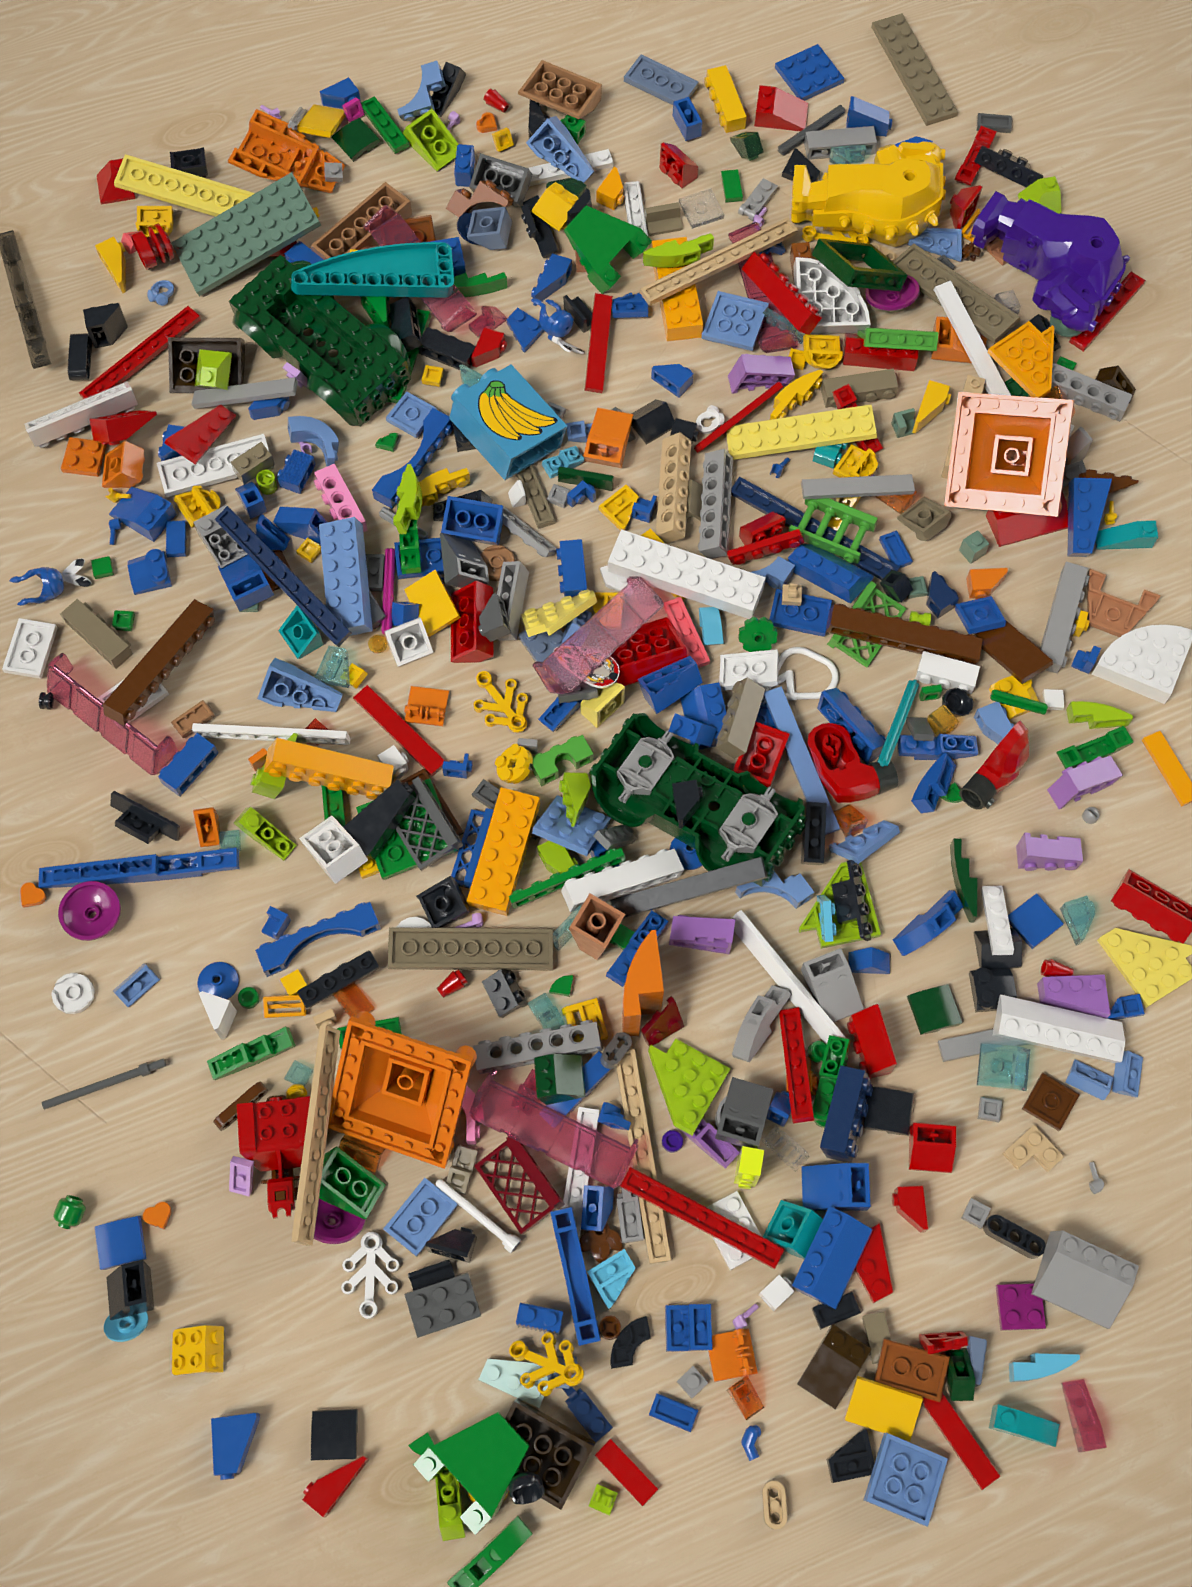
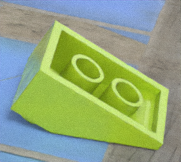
[403,109,459,171]
[250,733,298,799]

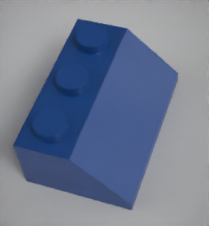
[441,496,504,545]
[680,682,726,750]

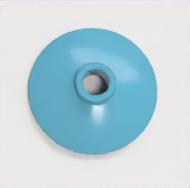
[104,1312,148,1342]

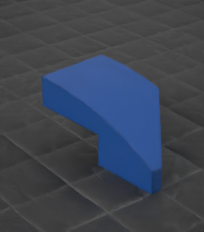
[1107,994,1145,1020]

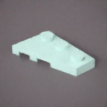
[478,1359,548,1408]

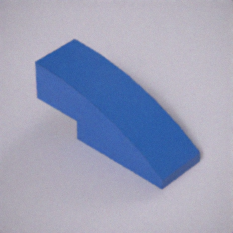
[911,753,956,813]

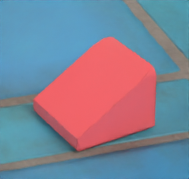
[121,231,137,254]

